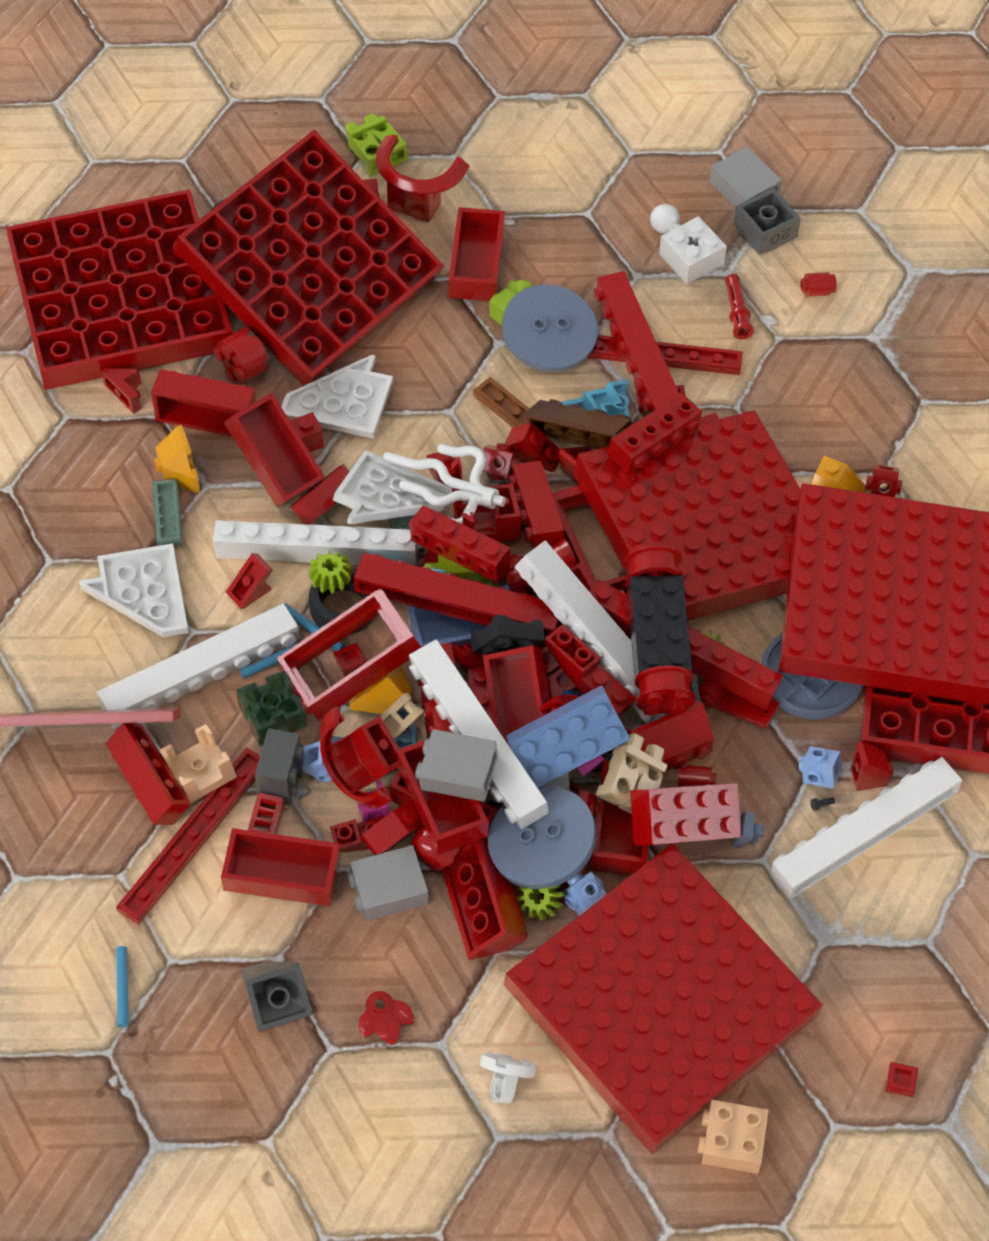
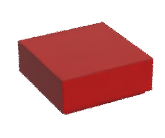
[333,643,367,677]
[885,1062,919,1097]

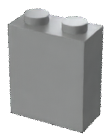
[709,147,782,208]
[416,729,498,802]
[347,845,429,921]

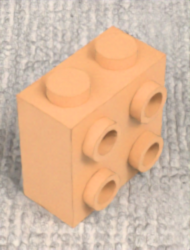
[697,1100,769,1174]

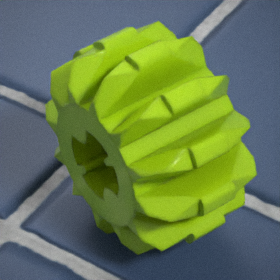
[308,550,352,594]
[517,884,565,920]

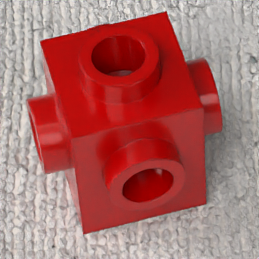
[482,443,519,481]
[865,465,902,497]

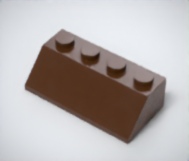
[524,399,633,449]

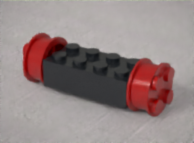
[624,544,696,716]

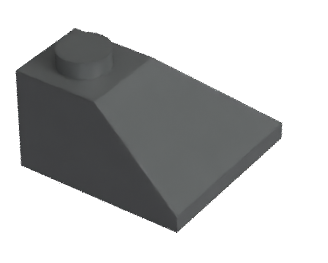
[240,961,313,1031]

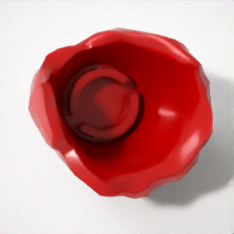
[411,825,461,872]

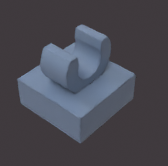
[732,811,764,848]

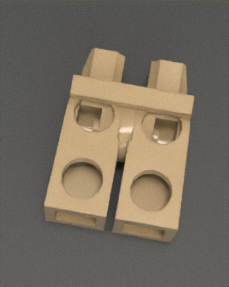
[596,733,667,814]

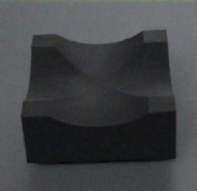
[471,614,545,655]

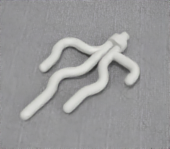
[383,444,506,524]

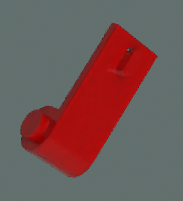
[695,678,780,729]

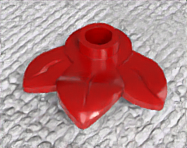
[358,991,415,1045]

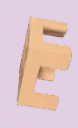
[159,724,237,803]

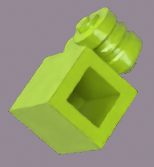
[489,280,532,325]

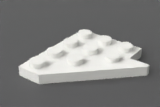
[281,355,393,439]
[333,450,452,524]
[79,543,189,638]

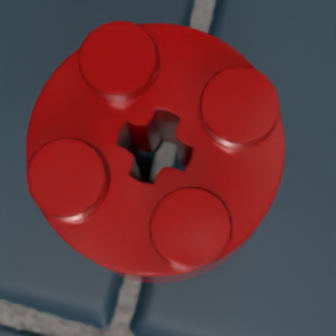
[213,327,269,384]

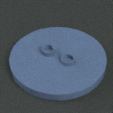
[502,285,598,372]
[762,634,864,720]
[488,786,597,889]

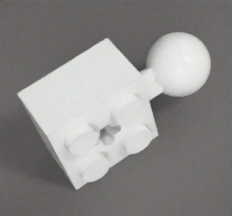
[650,204,727,284]

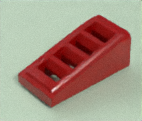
[248,792,285,834]

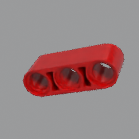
[290,464,350,525]

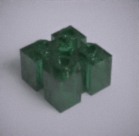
[236,670,307,747]

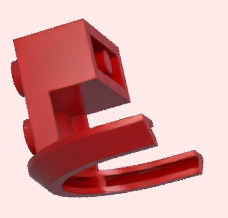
[376,134,470,222]
[451,457,521,541]
[320,706,399,809]

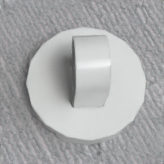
[479,1052,537,1104]

